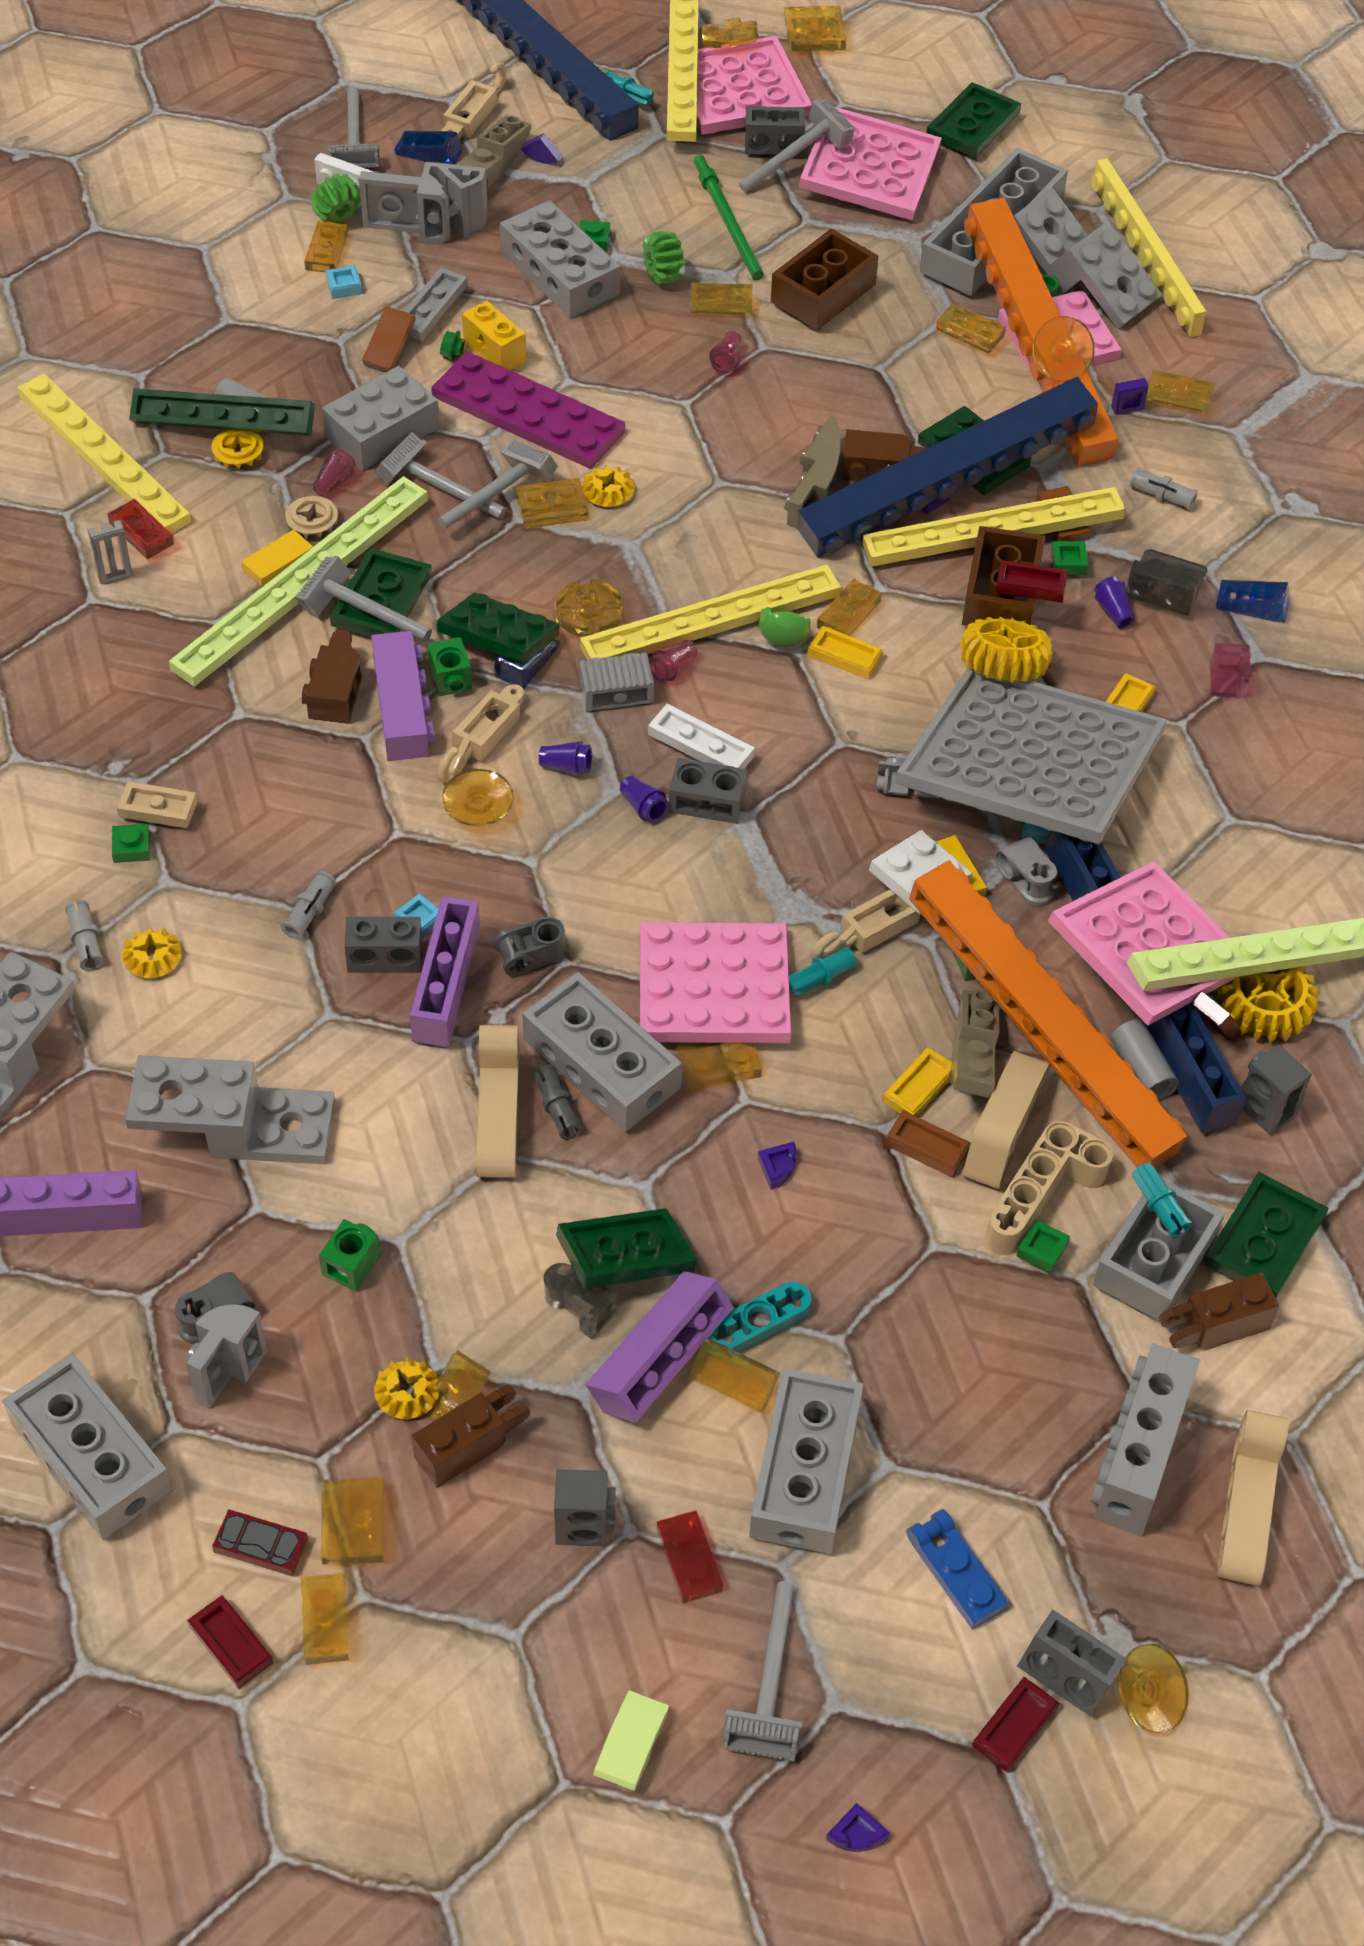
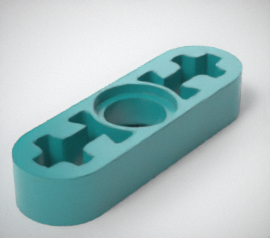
[706,1282,811,1358]

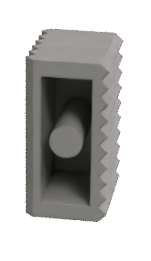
[579,652,654,711]

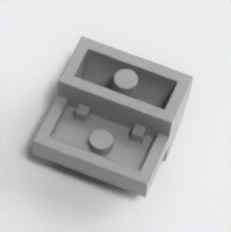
[186,1304,267,1409]

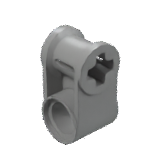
[995,837,1057,906]

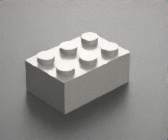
[322,366,440,471]
[1093,1180,1225,1321]

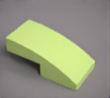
[593,1690,669,1791]

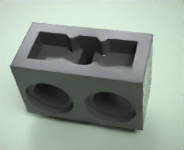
[745,106,805,155]
[669,758,747,824]
[344,917,423,973]
[1241,1044,1312,1136]
[554,1469,616,1547]
[1017,1609,1127,1717]

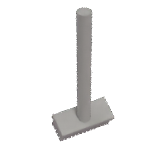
[327,86,380,168]
[739,99,855,193]
[374,432,507,520]
[437,439,558,530]
[295,556,432,641]
[723,1581,802,1762]

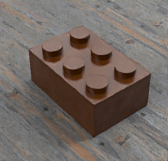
[771,228,879,330]
[962,526,1045,626]

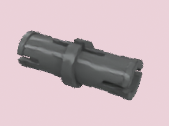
[533,1065,583,1140]

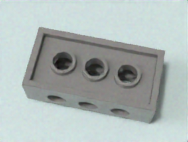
[500,200,620,319]
[522,972,682,1132]
[1091,1343,1200,1537]
[2,1353,173,1540]
[749,1368,864,1554]

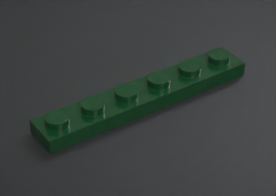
[129,388,316,436]

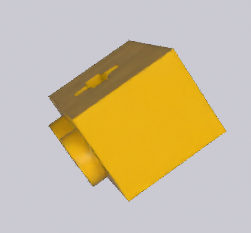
[462,300,526,370]

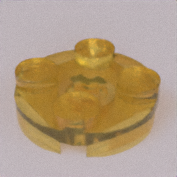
[701,18,758,48]
[556,579,623,637]

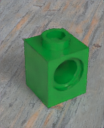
[427,637,472,696]
[319,1219,381,1292]

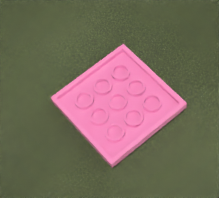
[668,36,812,135]
[799,107,942,220]
[1048,861,1239,1025]
[640,922,791,1043]

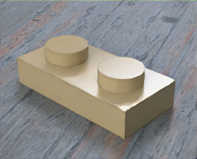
[117,781,198,828]

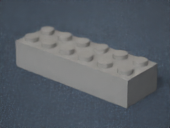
[920,148,1068,296]

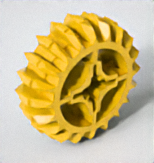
[960,616,1053,683]
[1217,966,1319,1044]

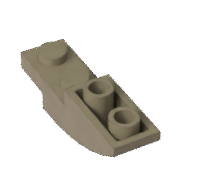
[456,116,532,190]
[784,416,841,529]
[950,989,999,1098]

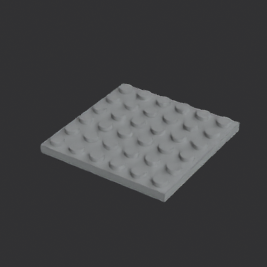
[895,668,1167,844]

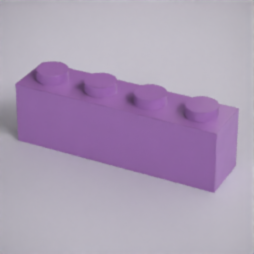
[371,631,434,761]
[410,896,480,1047]
[0,1170,143,1236]
[585,1271,734,1423]

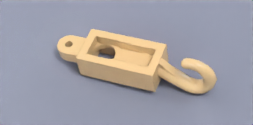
[441,61,507,144]
[437,684,524,783]
[811,889,920,960]

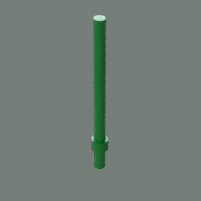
[693,155,764,280]

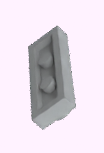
[404,267,468,342]

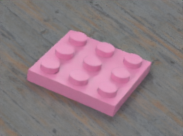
[998,290,1122,371]

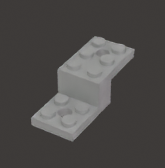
[1014,188,1162,329]
[0,951,75,1118]
[125,1055,335,1164]

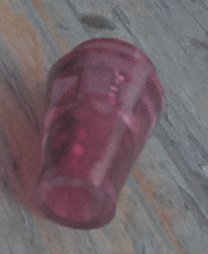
[709,331,742,374]
[311,449,356,498]
[649,640,697,682]

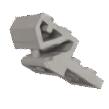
[359,162,488,244]

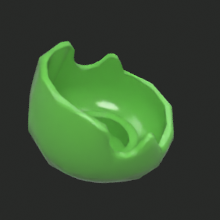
[759,607,811,647]

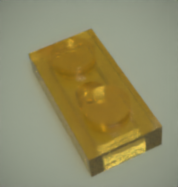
[304,221,348,273]
[690,283,753,315]
[936,303,1006,354]
[1146,369,1215,413]
[817,578,882,636]
[689,1338,780,1412]
[301,1573,349,1665]

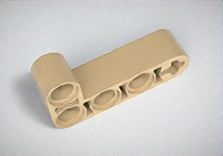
[476,1025,520,1177]
[963,1051,1050,1189]
[986,1121,1113,1255]
[1216,1410,1289,1587]

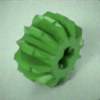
[310,173,361,225]
[642,231,686,285]

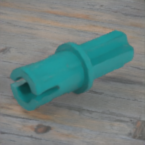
[605,71,654,106]
[788,947,857,995]
[1132,1163,1193,1238]

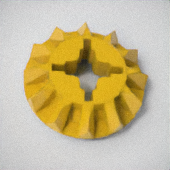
[211,430,264,469]
[583,465,634,507]
[121,926,182,979]
[374,1357,440,1419]

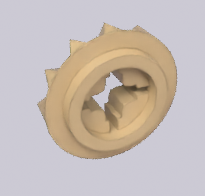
[285,496,338,539]

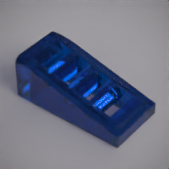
[394,131,462,165]
[1216,580,1290,622]
[494,639,559,690]

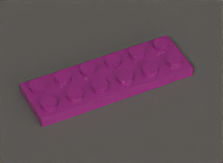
[431,351,625,469]

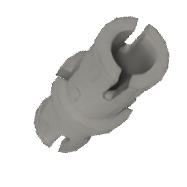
[1130,468,1198,510]
[281,871,337,940]
[65,900,104,971]

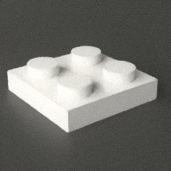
[869,830,972,914]

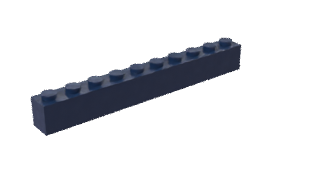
[458,0,639,141]
[797,376,1098,558]
[1044,831,1247,1133]

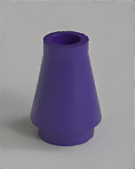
[1094,577,1135,628]
[539,741,593,776]
[620,776,669,822]

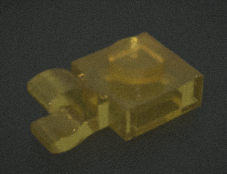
[428,1350,491,1422]

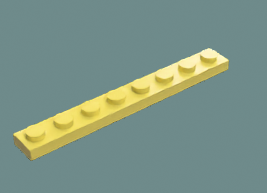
[667,0,698,142]
[1091,158,1206,338]
[17,373,192,538]
[863,487,1125,567]
[580,564,841,660]

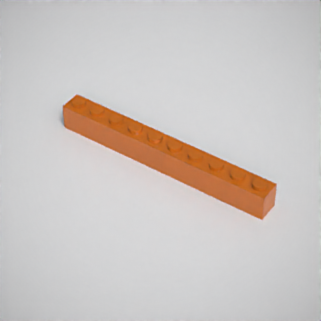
[964,197,1119,467]
[909,860,1187,1168]

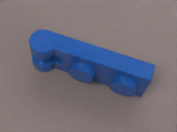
[906,1509,1009,1630]

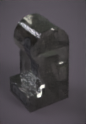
[543,1263,616,1339]

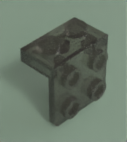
[1127,549,1208,616]

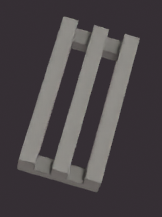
[87,520,133,584]

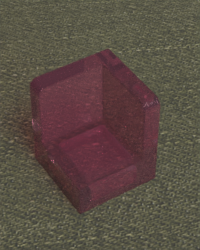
[1210,643,1251,698]

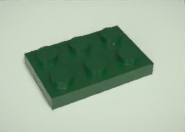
[926,82,1022,158]
[918,406,1031,495]
[330,548,432,637]
[437,593,560,664]
[1204,1172,1329,1298]
[556,1208,697,1289]

